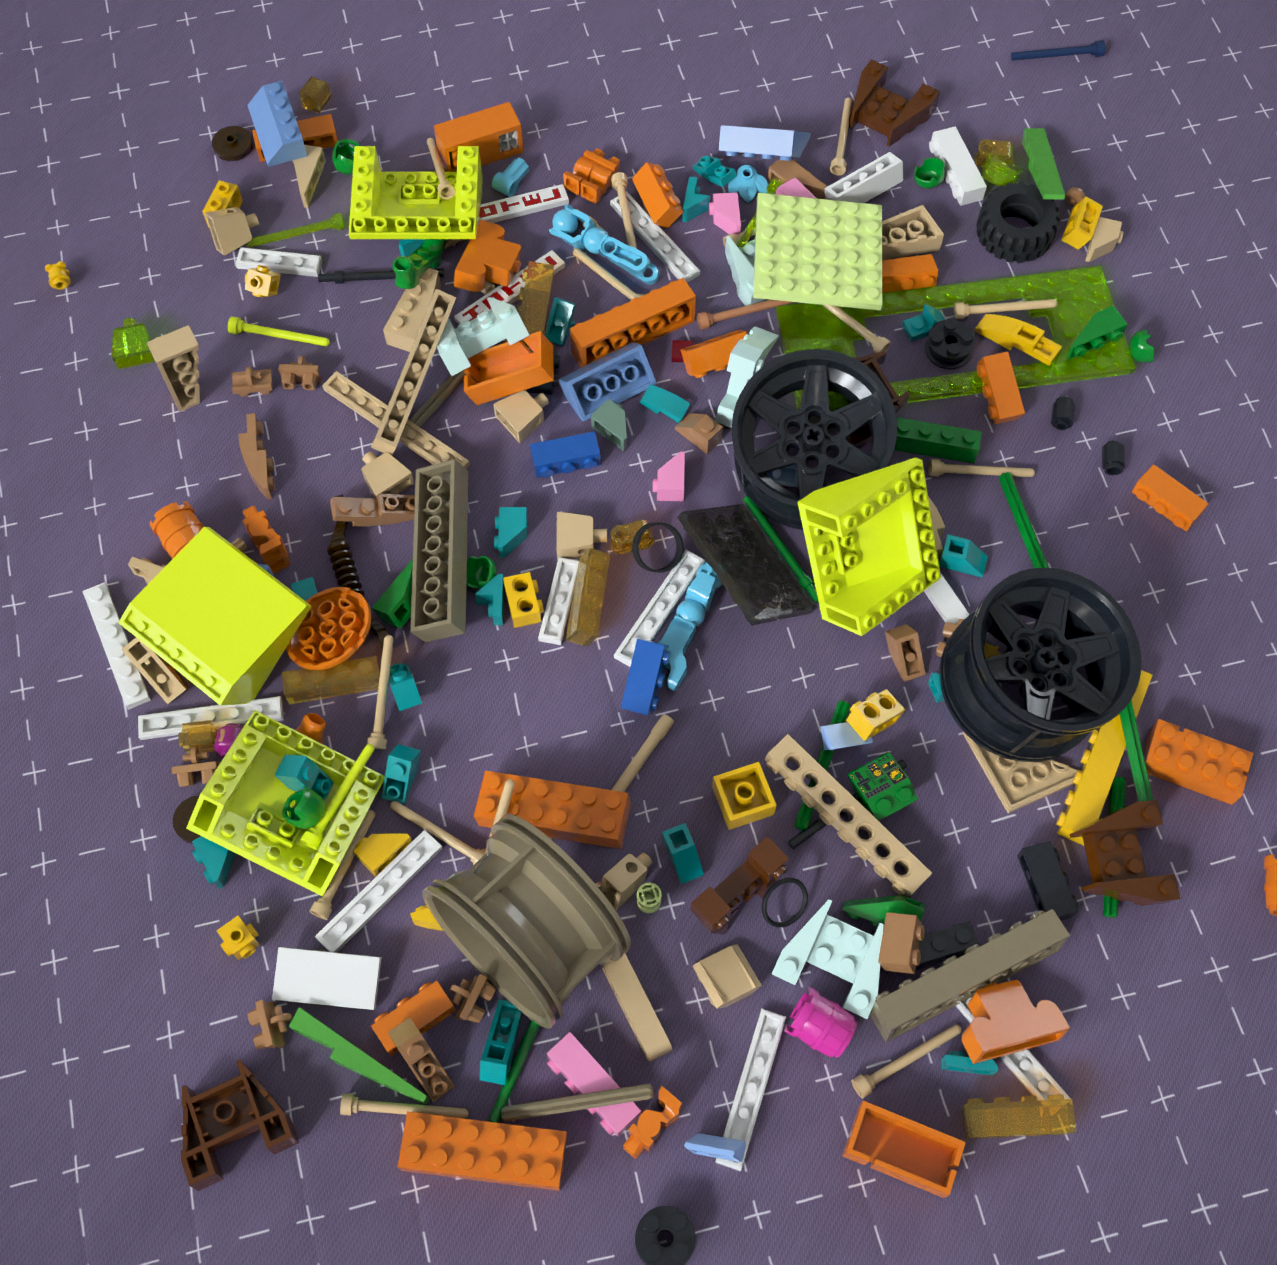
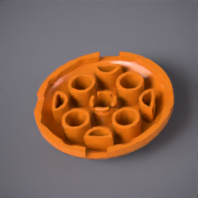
[286,587,371,671]

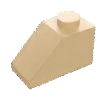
[1085,217,1124,262]

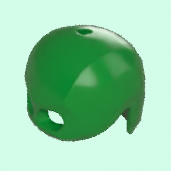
[332,139,360,175]
[282,786,325,829]

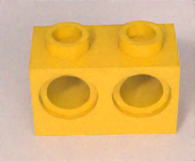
[202,180,243,228]
[1061,196,1103,250]
[503,572,544,628]
[846,689,905,741]

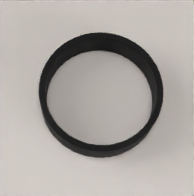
[632,522,684,573]

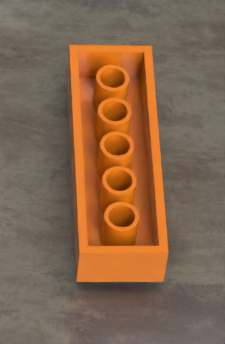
[570,278,696,368]
[474,771,631,849]
[397,1111,567,1191]

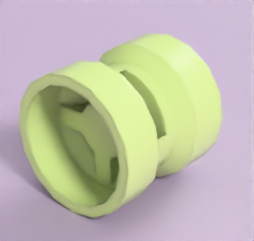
[637,882,662,913]

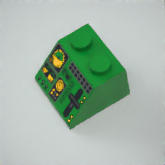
[847,752,918,821]

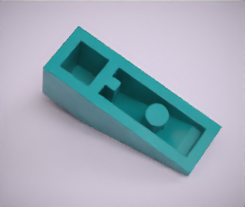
[480,999,522,1085]

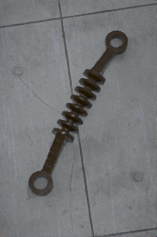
[327,494,388,651]

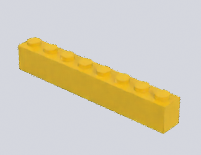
[1056,670,1152,846]

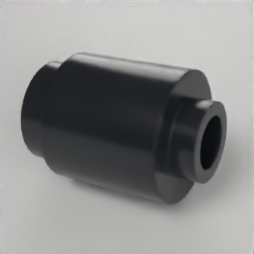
[1051,396,1075,430]
[1102,441,1125,475]

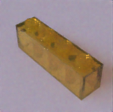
[517,261,554,347]
[566,548,610,646]
[282,656,381,704]
[961,1094,1076,1139]

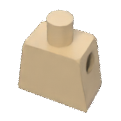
[205,207,259,255]
[493,390,549,443]
[361,451,414,498]
[557,512,607,560]
[600,852,652,911]

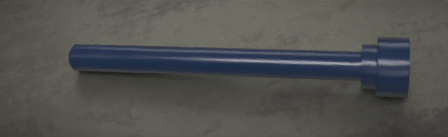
[1011,40,1106,61]

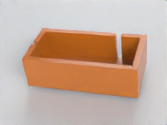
[464,331,554,405]
[1143,719,1253,805]
[842,1101,966,1198]

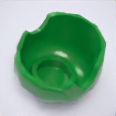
[914,158,945,189]
[1129,330,1154,363]
[466,555,497,590]

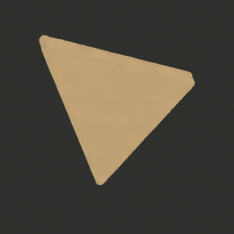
[963,732,1077,813]

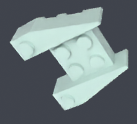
[725,236,768,306]
[437,297,529,376]
[715,327,779,428]
[772,900,884,1019]

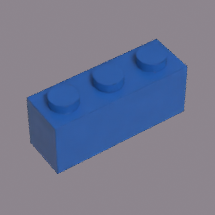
[530,431,601,478]
[621,639,671,715]

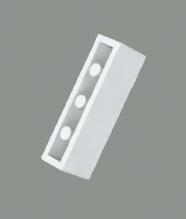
[929,126,987,206]
[825,152,903,203]

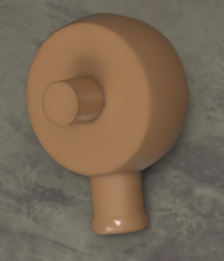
[1065,187,1085,206]

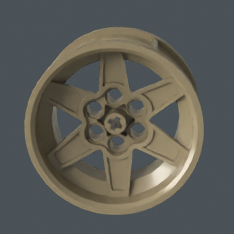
[422,814,631,1029]

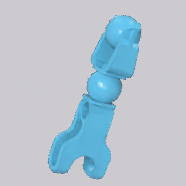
[549,204,660,285]
[658,558,726,691]

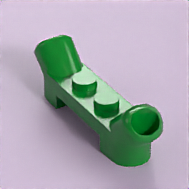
[392,239,447,289]

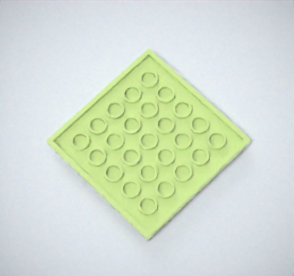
[753,193,882,310]

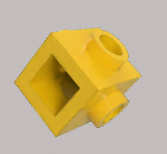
[245,265,281,297]
[216,916,260,960]

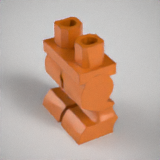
[563,148,620,204]
[242,505,290,574]
[623,1085,682,1160]

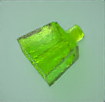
[980,153,1024,186]
[111,318,155,370]

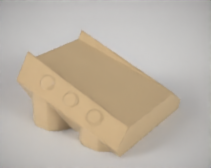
[693,944,762,1009]

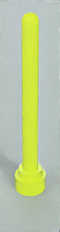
[228,316,330,346]
[300,744,375,850]

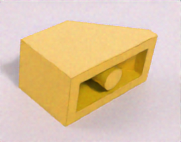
[353,834,412,877]

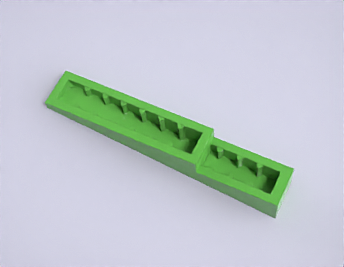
[1022,128,1065,199]
[289,1007,430,1105]

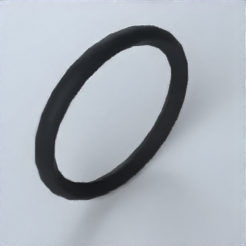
[762,878,808,927]

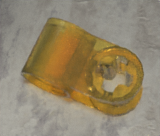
[974,139,1014,169]
[610,520,655,554]

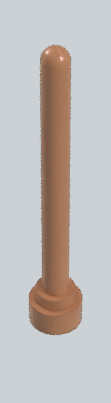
[697,300,793,330]

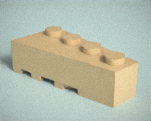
[882,205,944,260]
[383,268,441,352]
[146,325,200,412]

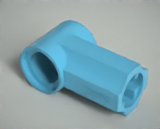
[492,158,529,197]

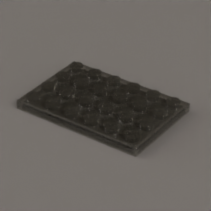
[677,504,817,626]

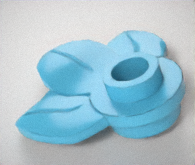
[728,165,768,204]

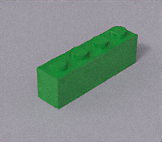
[894,417,982,464]

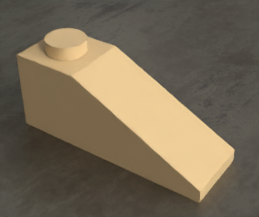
[292,145,326,208]
[121,638,187,704]

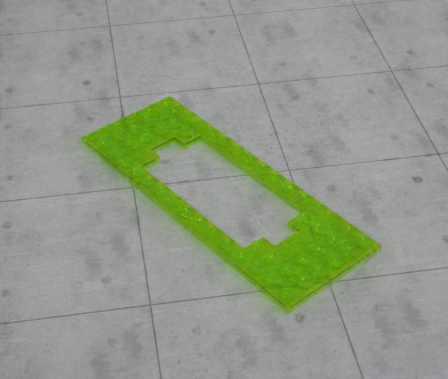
[775,266,1136,412]

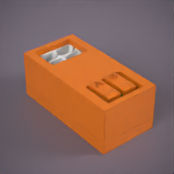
[434,101,524,172]

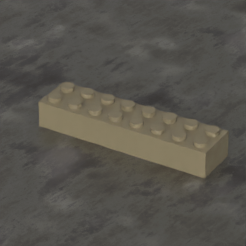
[410,459,468,643]
[870,909,1070,1043]

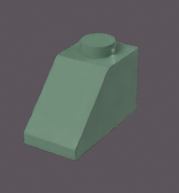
[591,399,627,452]

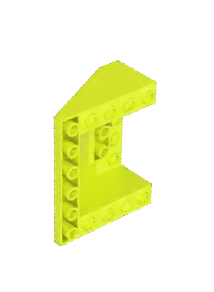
[349,146,483,239]
[798,458,941,636]
[118,527,311,705]
[186,710,385,896]

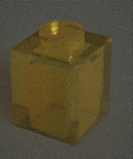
[299,76,331,113]
[178,720,217,754]

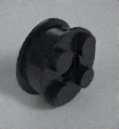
[925,318,975,369]
[635,1206,696,1265]

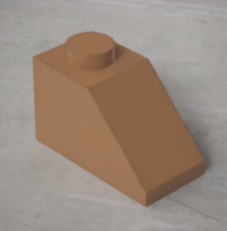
[675,413,723,454]
[885,624,926,682]

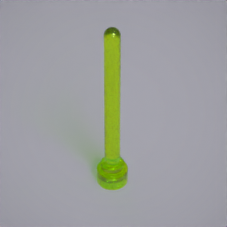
[738,179,783,248]
[246,212,345,247]

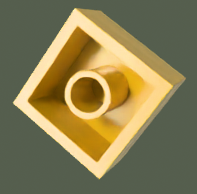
[712,762,777,830]

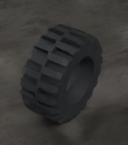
[976,182,1060,263]

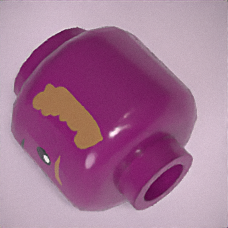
[214,723,243,759]

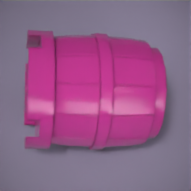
[784,987,858,1058]

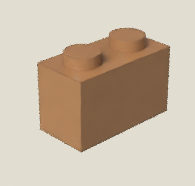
[878,913,925,974]

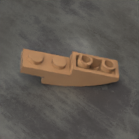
[238,413,275,499]
[330,494,415,526]

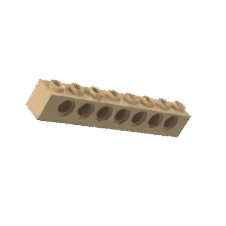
[371,289,456,455]
[765,734,932,897]

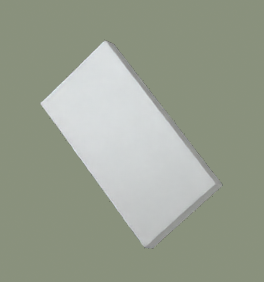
[272,947,382,1010]

